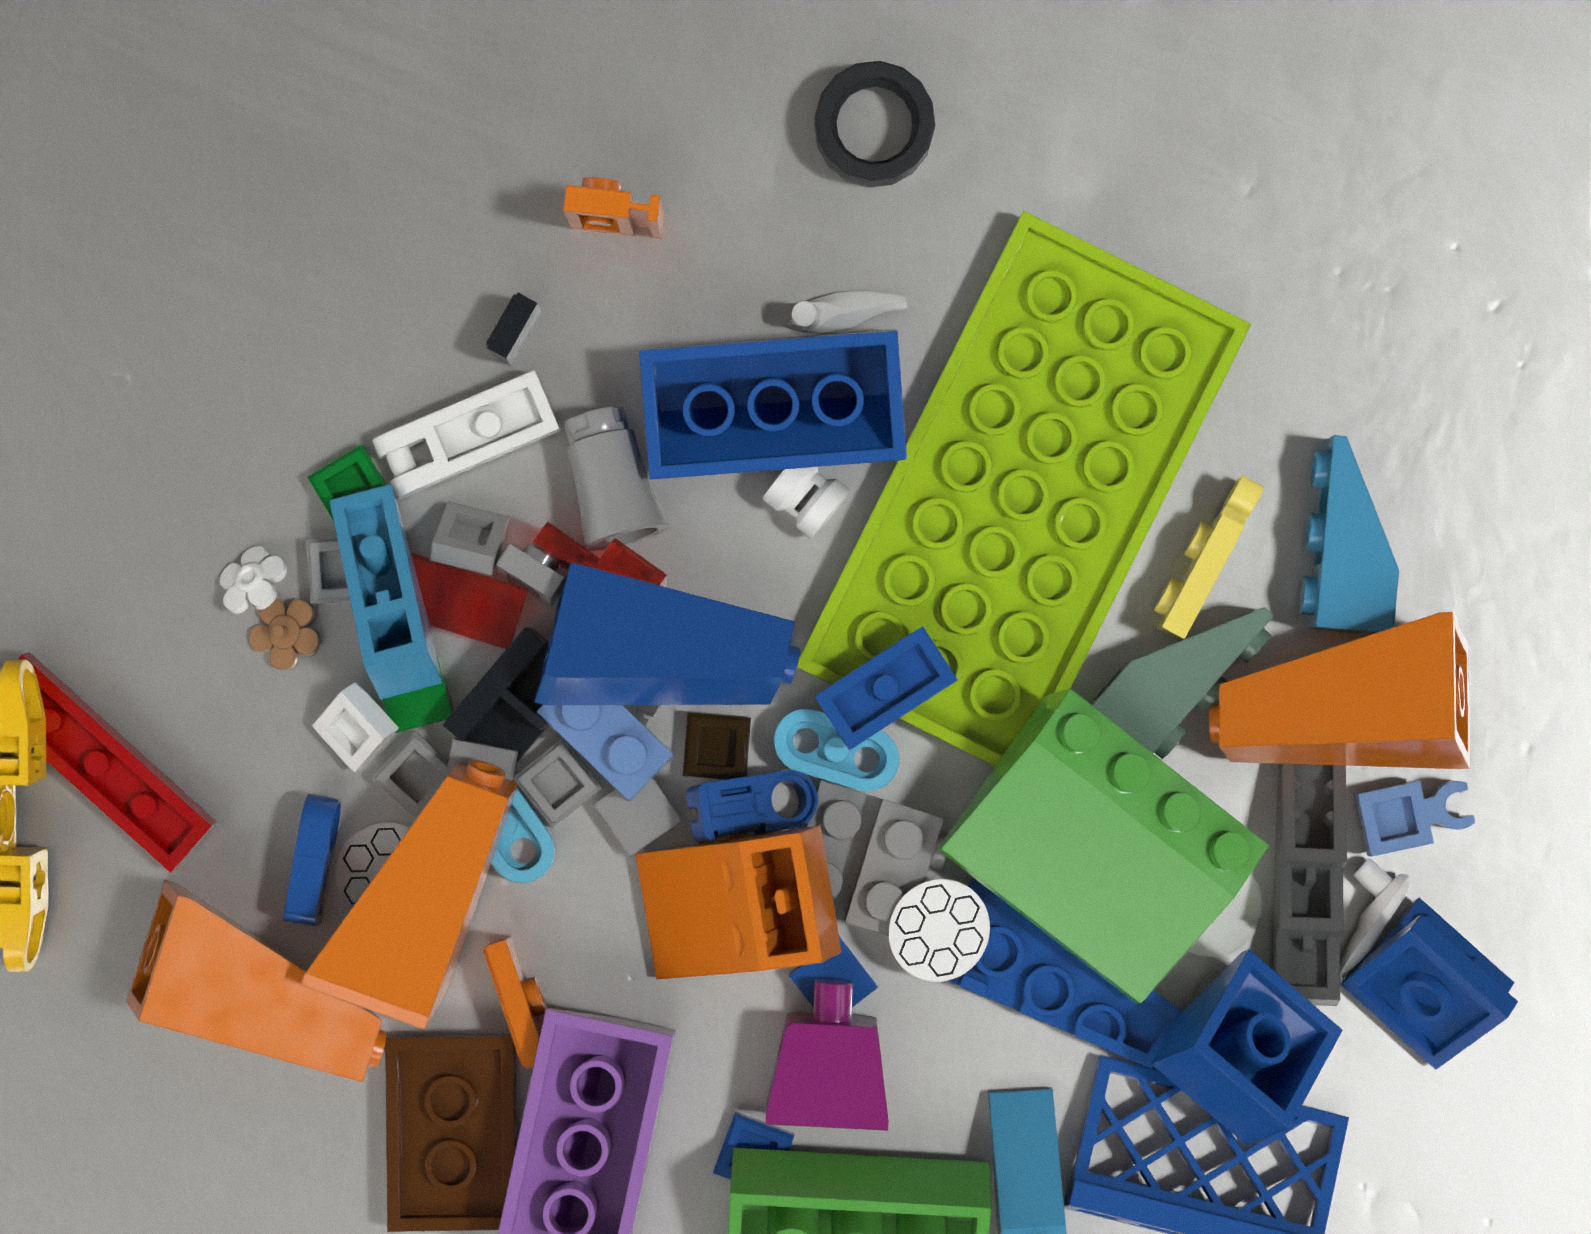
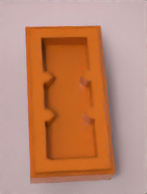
[483,936,547,1069]

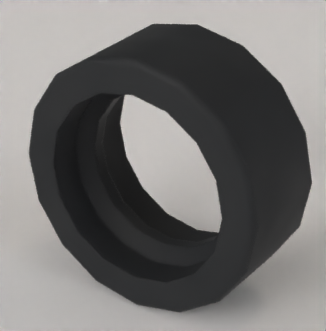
[814,61,936,188]

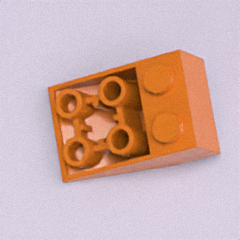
[635,825,842,980]

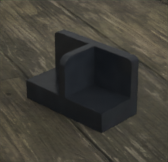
[442,627,550,766]

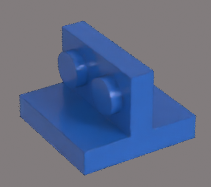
[1340,897,1518,1070]

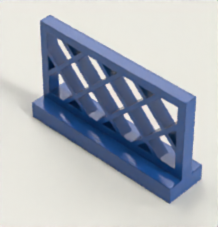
[1064,1056,1349,1234]

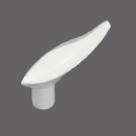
[787,291,907,333]
[1340,858,1409,979]

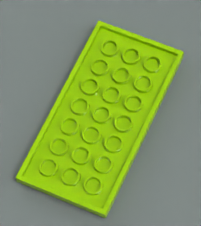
[797,210,1252,767]

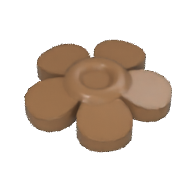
[249,598,321,670]

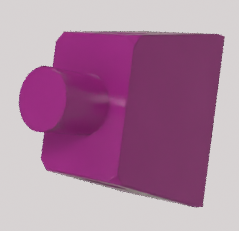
[765,978,889,1131]

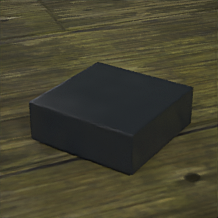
[486,292,542,365]

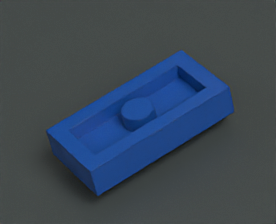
[814,626,958,750]

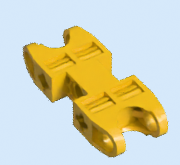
[0,659,48,972]

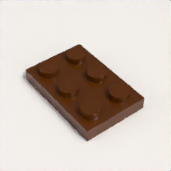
[385,1034,517,1232]

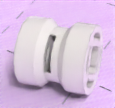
[762,467,851,539]

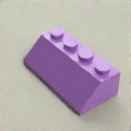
[498,1008,676,1234]

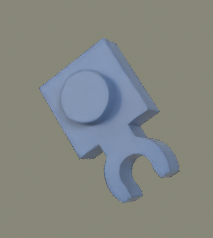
[1354,780,1475,857]

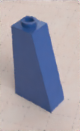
[534,562,800,705]

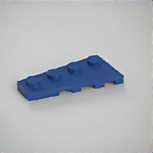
[948,877,1182,1069]

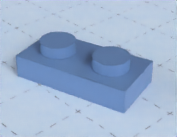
[537,705,675,801]

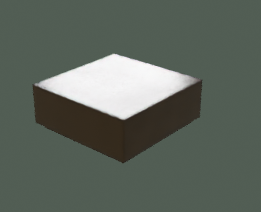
[682,713,751,780]

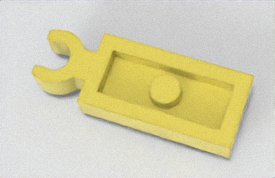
[1153,475,1265,641]

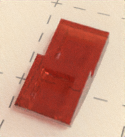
[533,521,668,587]
[411,553,529,649]

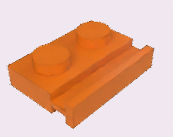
[563,177,665,239]

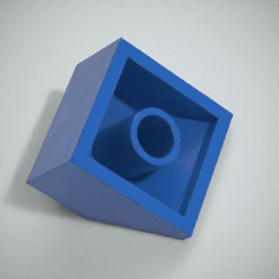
[1151,949,1343,1145]

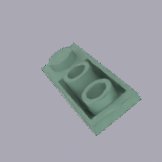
[1090,607,1274,759]

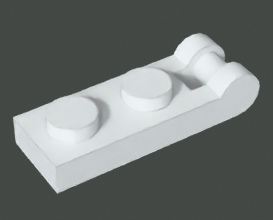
[372,370,561,500]

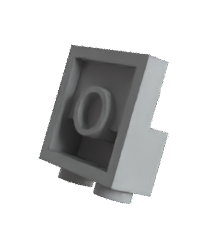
[807,780,949,936]

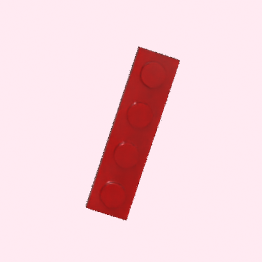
[18,652,218,873]

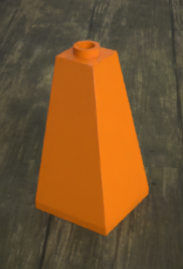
[1209,612,1470,769]
[301,760,519,1030]
[126,879,386,1082]

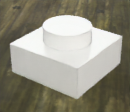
[312,681,399,773]

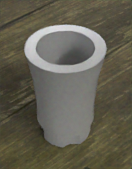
[564,406,670,551]

